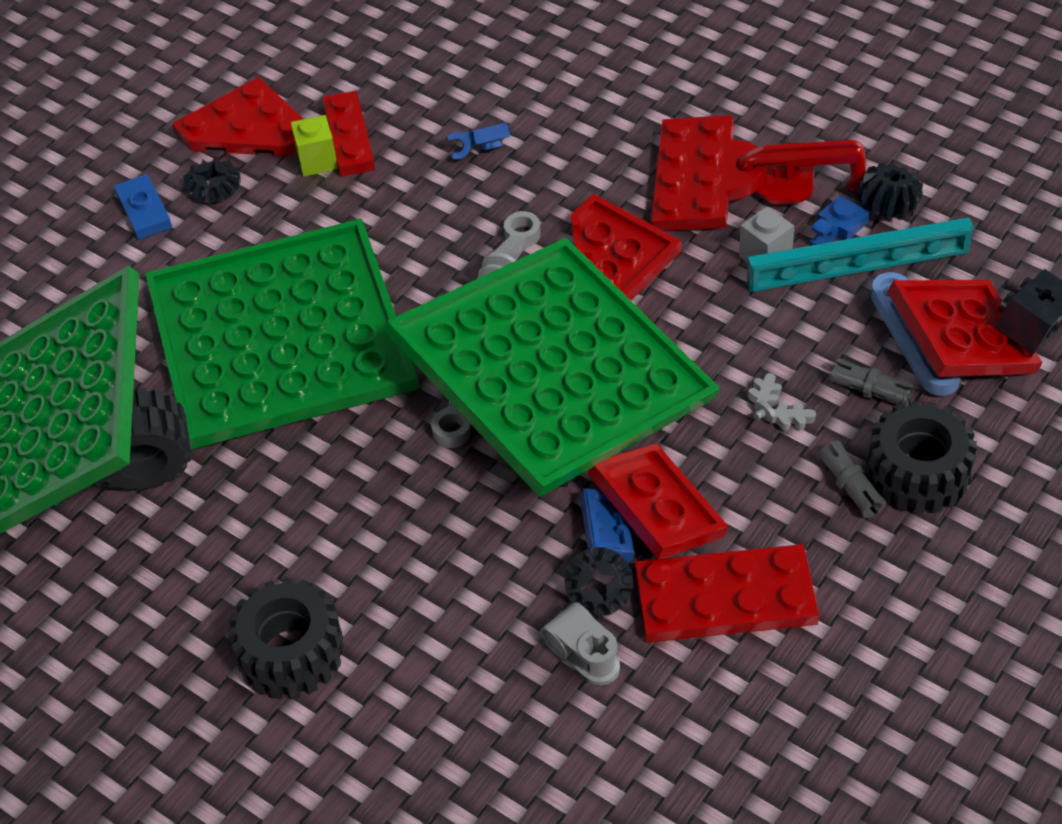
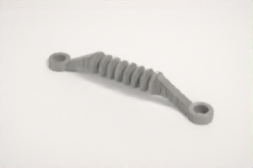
[431,211,541,448]

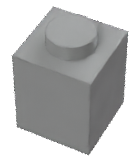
[739,207,795,263]

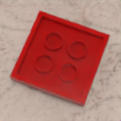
[887,280,1043,377]

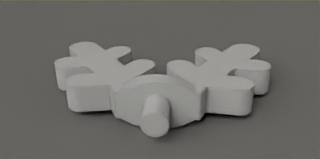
[748,373,816,431]

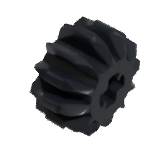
[858,163,923,220]

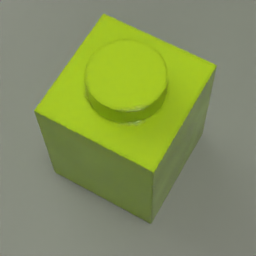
[291,115,338,177]

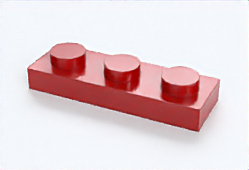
[323,90,375,177]

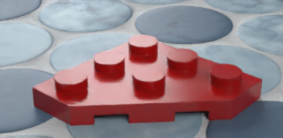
[172,77,304,156]
[571,193,682,301]

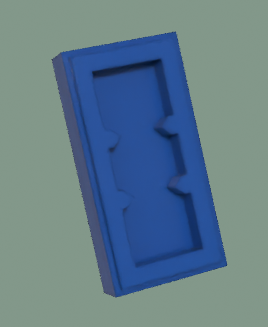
[114,174,173,240]
[580,489,634,563]

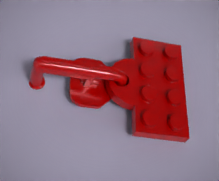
[652,115,867,231]

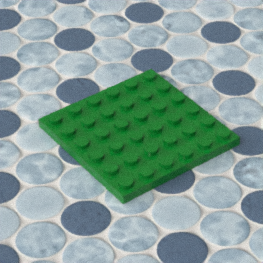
[145,218,420,450]
[385,238,720,497]
[0,265,140,534]

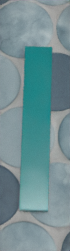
[747,217,973,292]

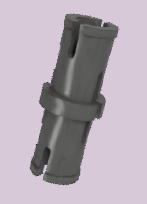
[830,358,915,407]
[819,441,886,518]

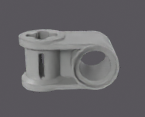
[540,602,620,686]

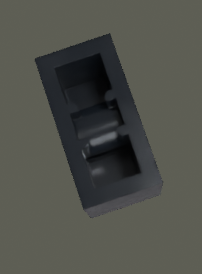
[994,269,1062,355]

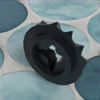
[183,157,241,203]
[565,547,633,616]

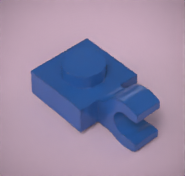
[446,122,510,159]
[809,195,870,245]

